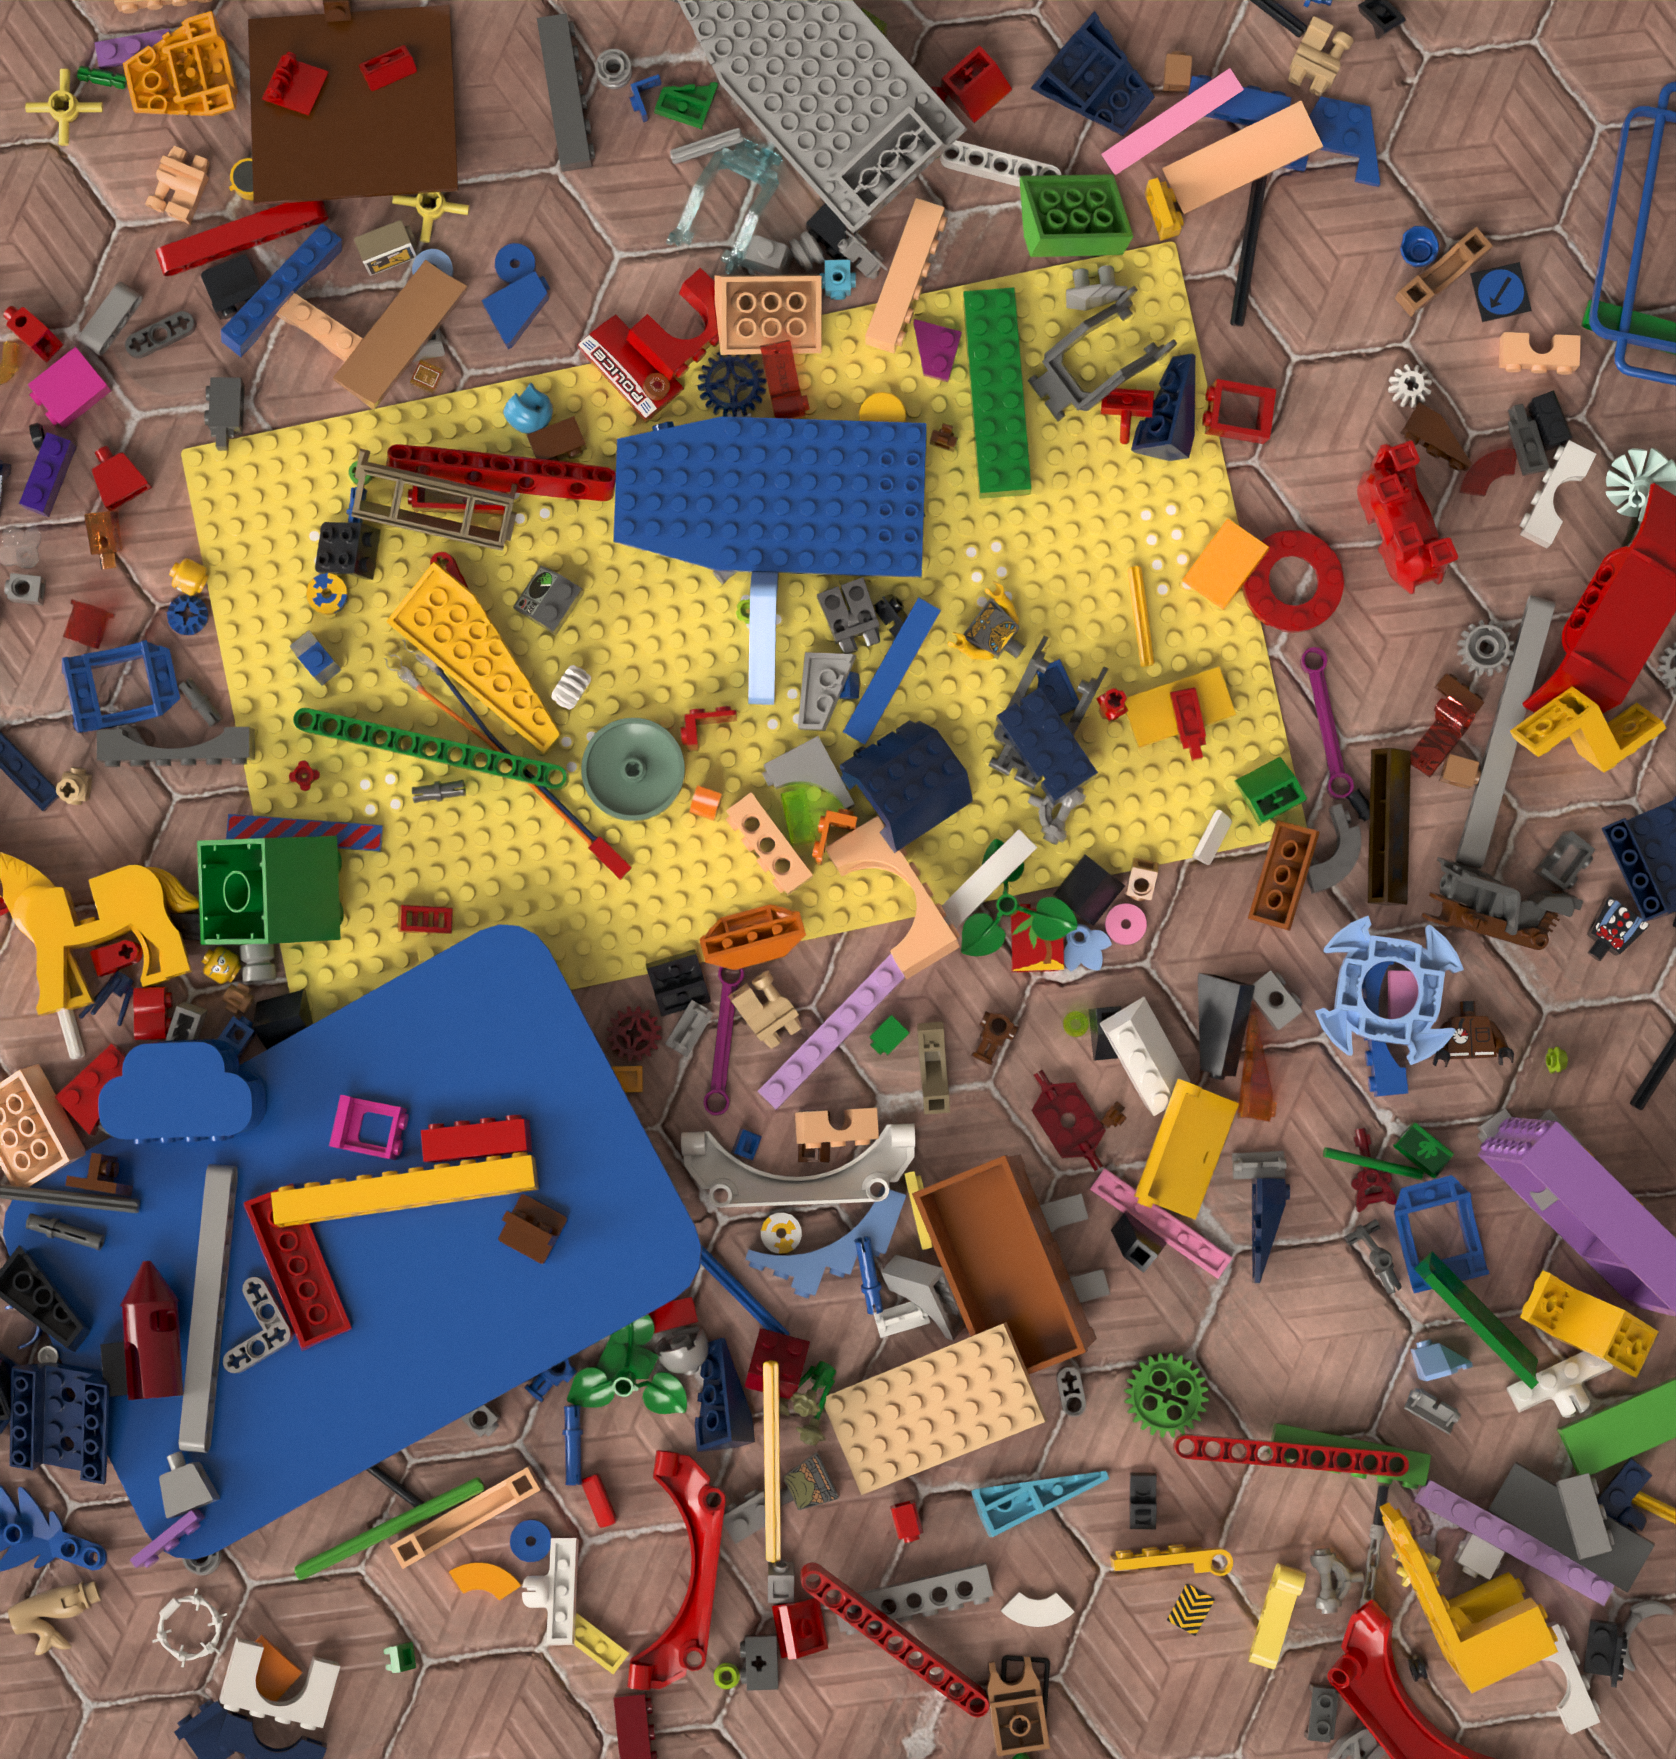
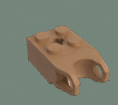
[986,1656,1050,1756]

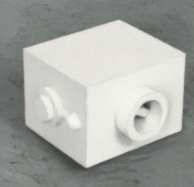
[1453,1533,1505,1580]

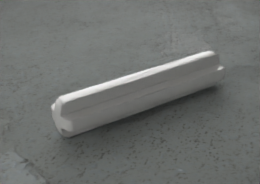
[670,128,744,164]

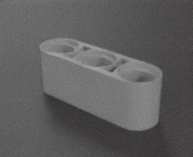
[78,281,143,356]

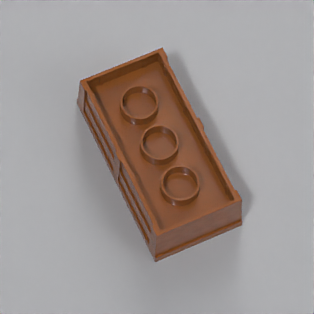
[912,1154,1097,1374]

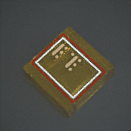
[410,359,444,394]

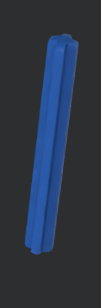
[700,1245,790,1336]

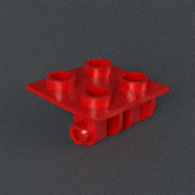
[262,52,329,116]

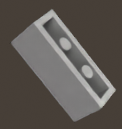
[1556,1473,1615,1560]

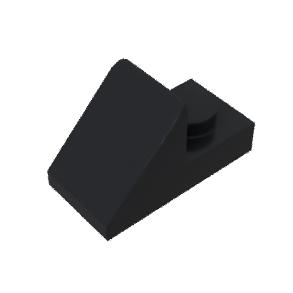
[1358,0,1406,39]

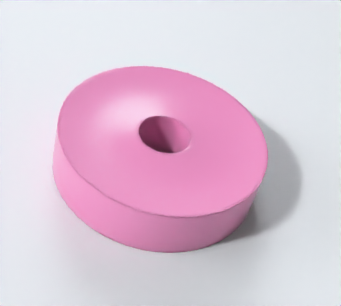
[1105,903,1147,945]

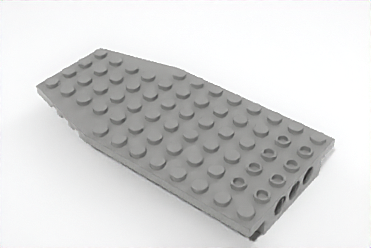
[677,0,967,235]

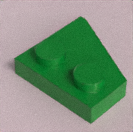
[654,82,719,130]

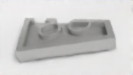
[798,652,856,731]

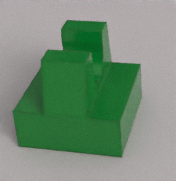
[383,1642,416,1673]

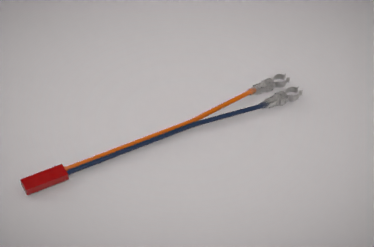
[384,640,632,880]

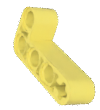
[1248,1563,1306,1669]

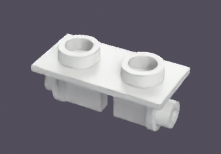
[874,1301,930,1338]

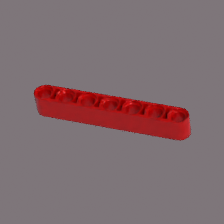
[155,200,329,276]

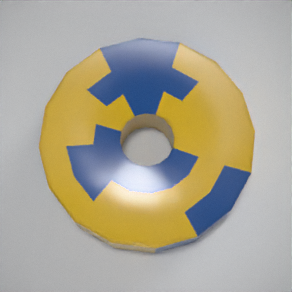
[306,573,348,615]

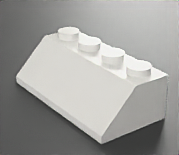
[1099,997,1190,1116]

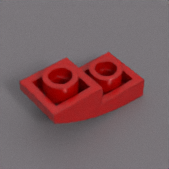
[649,1297,699,1334]

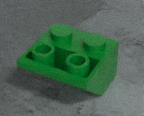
[1235,757,1307,826]

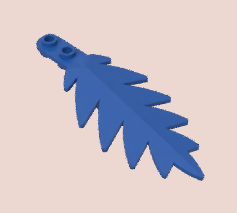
[0,1484,107,1572]

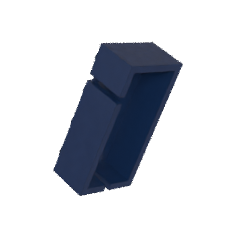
[996,687,1098,805]

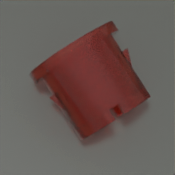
[62,599,116,649]

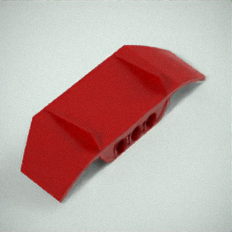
[1522,483,1676,714]

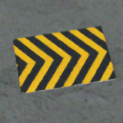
[1167,1584,1214,1636]

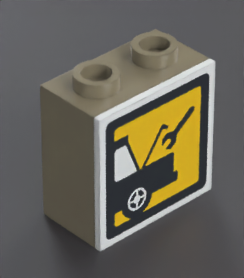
[354,220,418,276]

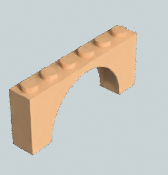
[825,816,960,980]

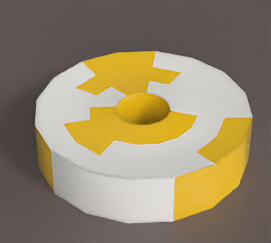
[761,1212,802,1254]

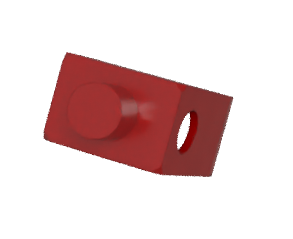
[3,306,64,363]
[92,446,152,512]

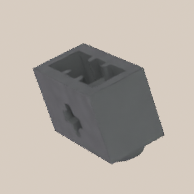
[740,1634,779,1691]

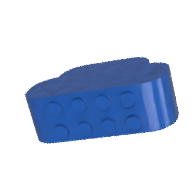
[98,1039,266,1144]

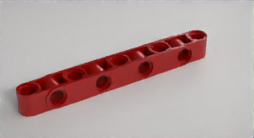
[386,444,616,501]

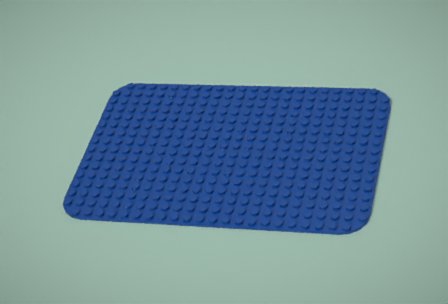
[3,924,702,1559]

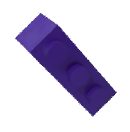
[19,432,76,517]

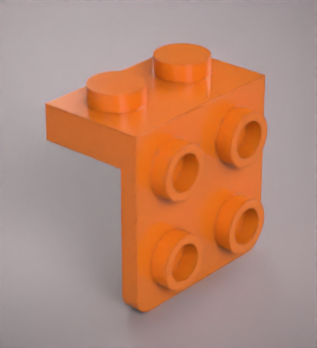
[812,808,858,865]

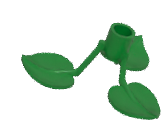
[961,839,1078,957]
[567,1314,687,1414]

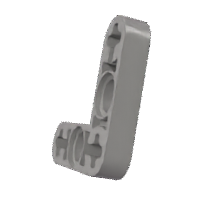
[223,1277,294,1373]

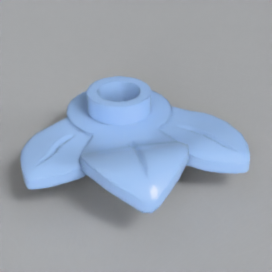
[1064,924,1112,971]

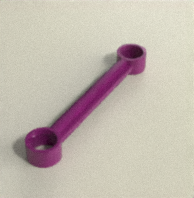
[1300,647,1354,799]
[703,966,744,1116]

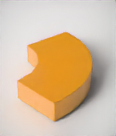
[449,1562,522,1601]

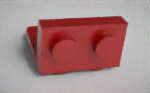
[681,706,737,752]

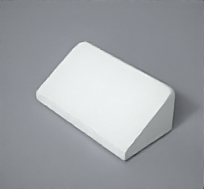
[1192,809,1232,865]

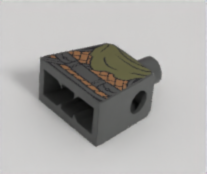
[780,1452,839,1510]

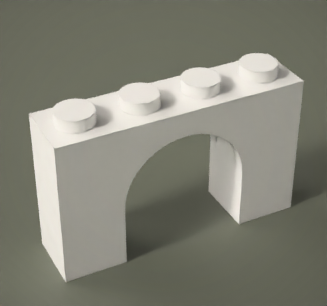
[219,1637,340,1730]

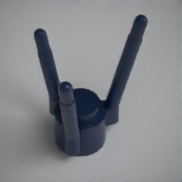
[79,971,134,1026]

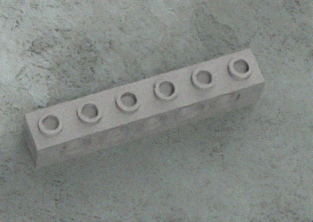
[836,1562,994,1635]

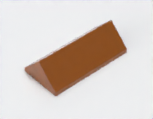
[1247,820,1320,931]

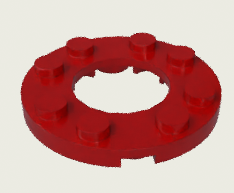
[1242,530,1344,633]

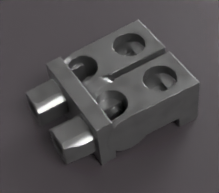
[817,577,880,654]

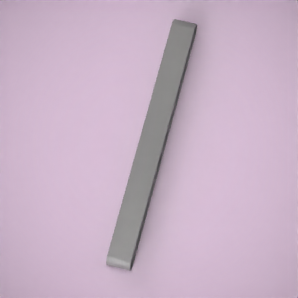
[1456,595,1555,869]
[179,1164,238,1453]

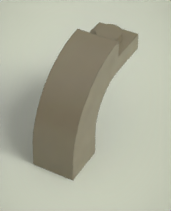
[917,1021,950,1115]

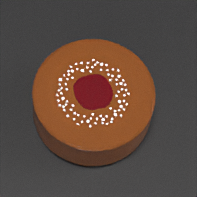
[643,373,670,400]

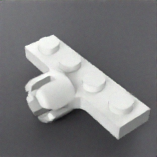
[1507,1351,1613,1418]
[522,1538,579,1645]

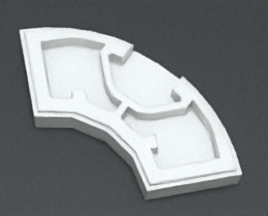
[1000,1592,1074,1627]

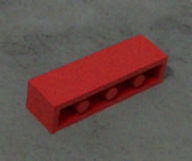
[421,1115,532,1163]

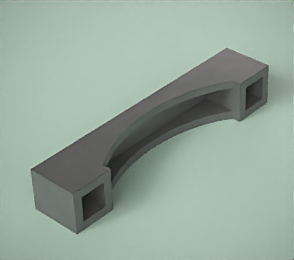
[97,727,255,767]

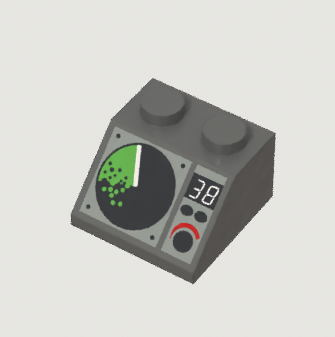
[513,565,584,636]

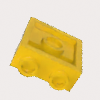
[1144,177,1184,241]

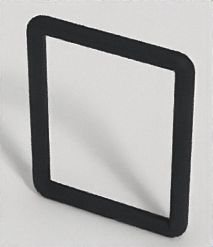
[1001,1655,1050,1720]

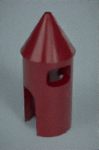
[120,1261,184,1400]

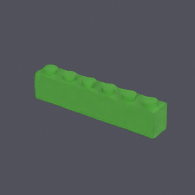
[1269,1423,1431,1490]

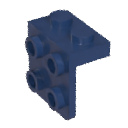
[174,1698,236,1759]

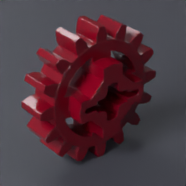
[606,1006,662,1062]

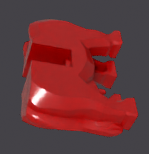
[1357,441,1458,594]

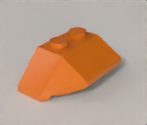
[699,904,806,970]

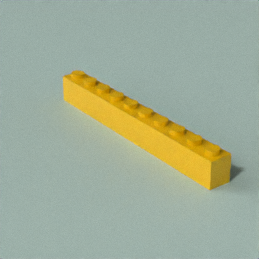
[271,1152,539,1227]

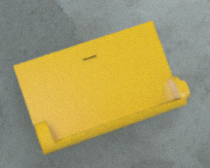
[1134,1079,1239,1220]

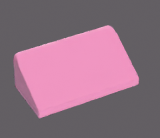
[1388,971,1418,1019]

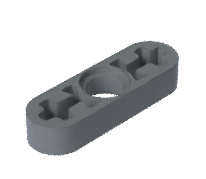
[125,311,196,359]

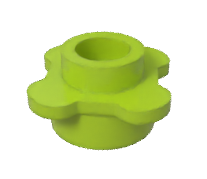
[1545,1047,1568,1073]

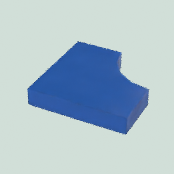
[1037,659,1080,716]

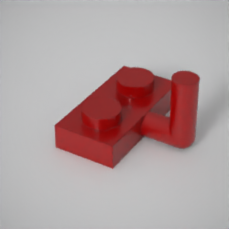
[1101,388,1154,444]

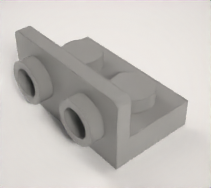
[723,1488,765,1544]

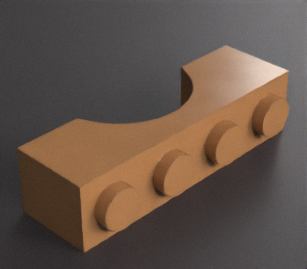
[1395,227,1493,317]

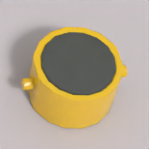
[229,158,253,201]

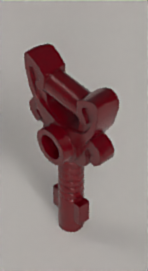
[1351,1128,1397,1213]

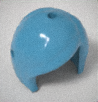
[503,383,553,434]

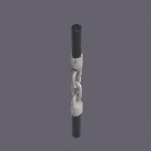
[1359,1485,1389,1608]

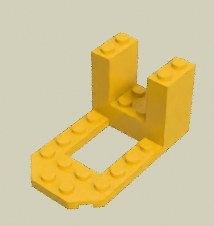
[1380,1502,1558,1693]

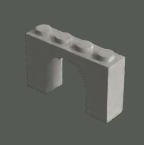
[1040,1194,1110,1303]

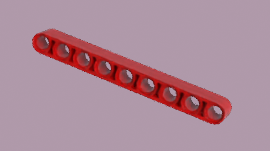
[1173,1434,1409,1477]
[801,1562,989,1718]

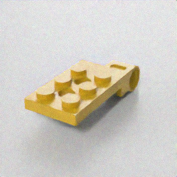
[1110,1544,1233,1576]

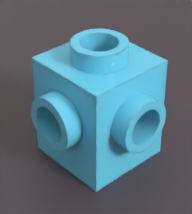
[820,260,856,300]

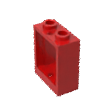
[1202,379,1276,444]

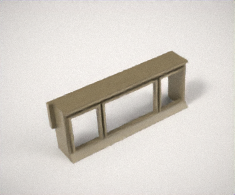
[351,449,517,551]

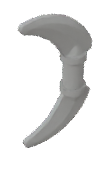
[1621,1601,1674,1671]

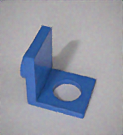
[629,74,661,123]

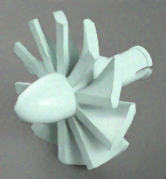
[1606,448,1676,521]

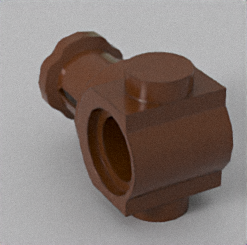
[971,1011,1018,1066]

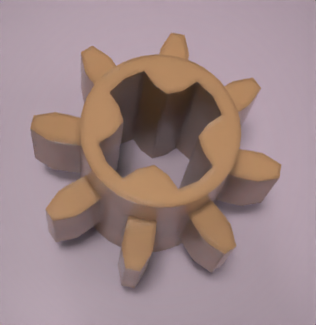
[222,982,255,1015]

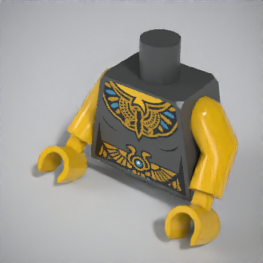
[948,581,1026,660]

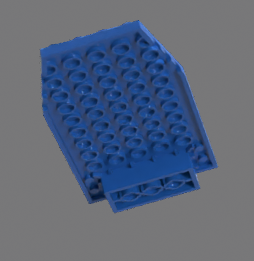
[613,417,926,578]

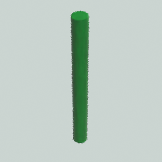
[1323,1147,1424,1180]

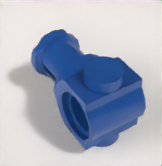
[524,1358,578,1403]

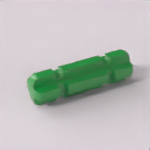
[77,66,127,89]

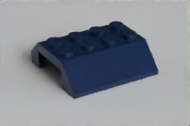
[840,720,973,853]

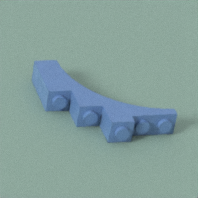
[745,1187,906,1299]

